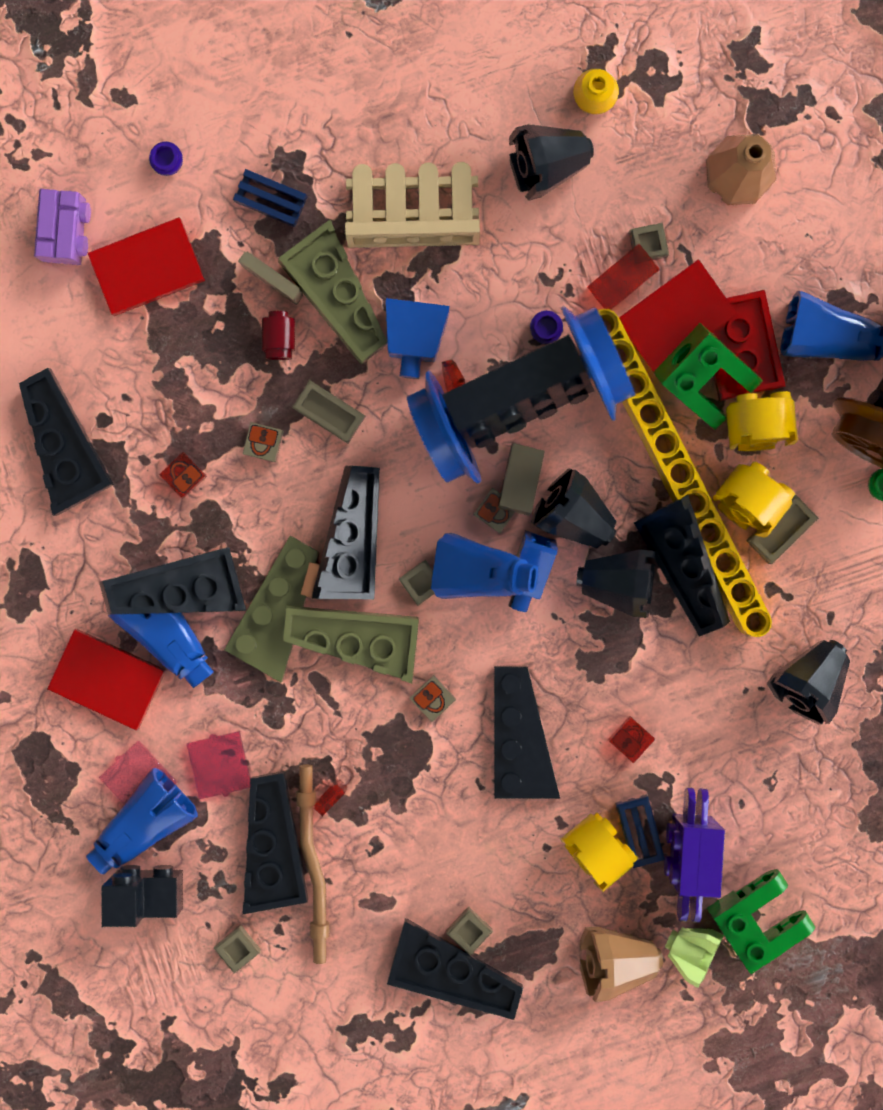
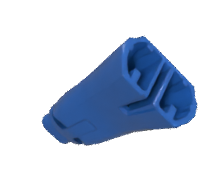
[780,291,883,361]
[431,533,538,599]
[108,613,214,688]
[86,768,198,875]

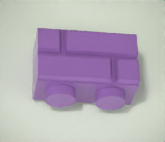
[34,189,91,265]

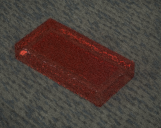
[587,244,660,310]

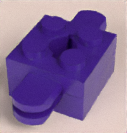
[664,788,725,922]

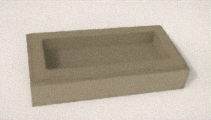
[238,251,303,305]
[292,380,366,444]
[497,443,545,516]
[746,495,819,564]

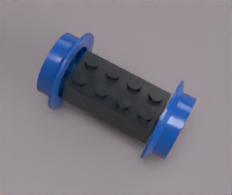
[407,306,635,484]

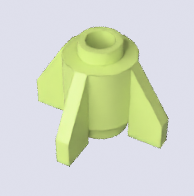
[665,927,724,988]

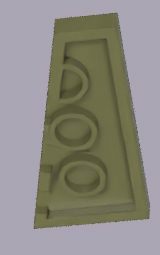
[278,220,388,365]
[224,536,320,683]
[283,606,419,684]

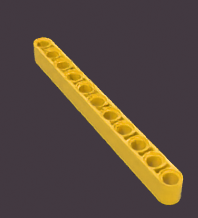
[598,309,772,637]

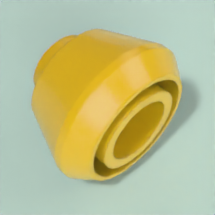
[573,69,619,114]

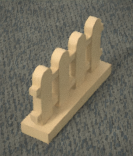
[345,162,480,248]

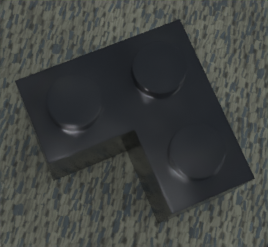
[102,865,183,927]

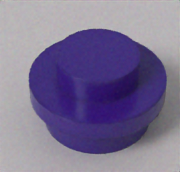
[149,141,183,176]
[530,311,563,344]

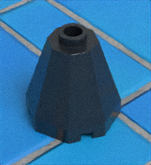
[509,124,594,201]
[531,468,616,548]
[576,550,656,618]
[767,640,850,725]

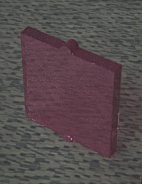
[186,731,251,799]
[99,740,178,805]

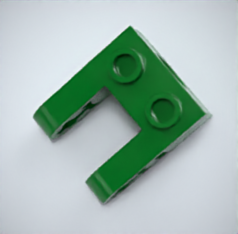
[654,323,763,430]
[706,869,816,975]

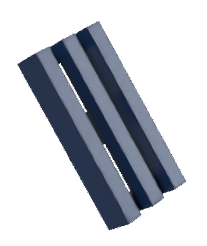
[233,169,307,227]
[615,794,665,868]

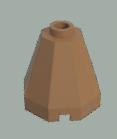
[706,134,776,205]
[580,926,663,1002]

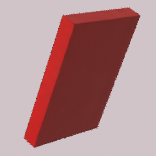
[88,217,206,316]
[619,259,738,372]
[711,290,786,402]
[47,629,166,731]

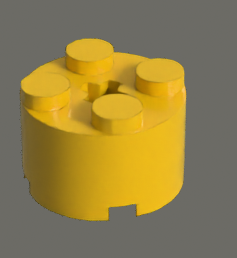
[726,391,798,451]
[713,461,795,538]
[560,812,638,892]

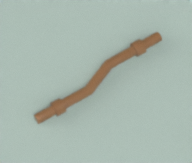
[296,764,329,964]

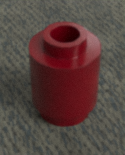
[262,311,295,360]

